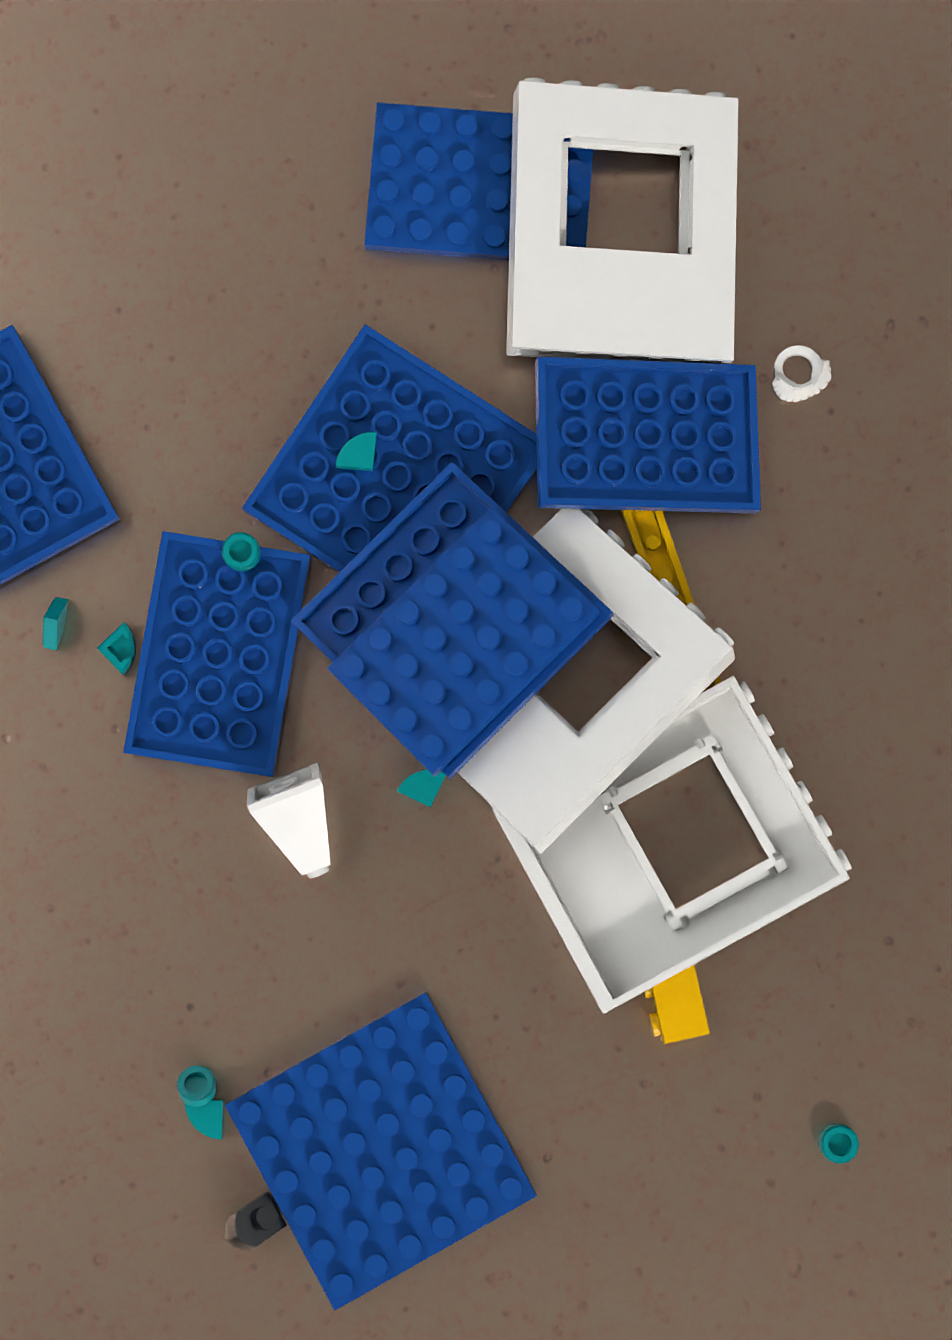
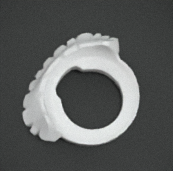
[772,345,831,402]

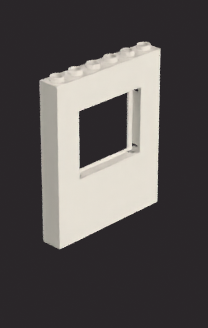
[506,78,738,364]
[458,509,735,854]
[492,676,852,1014]

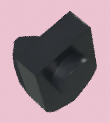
[224,1192,287,1250]

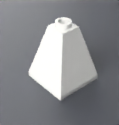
[247,762,331,878]

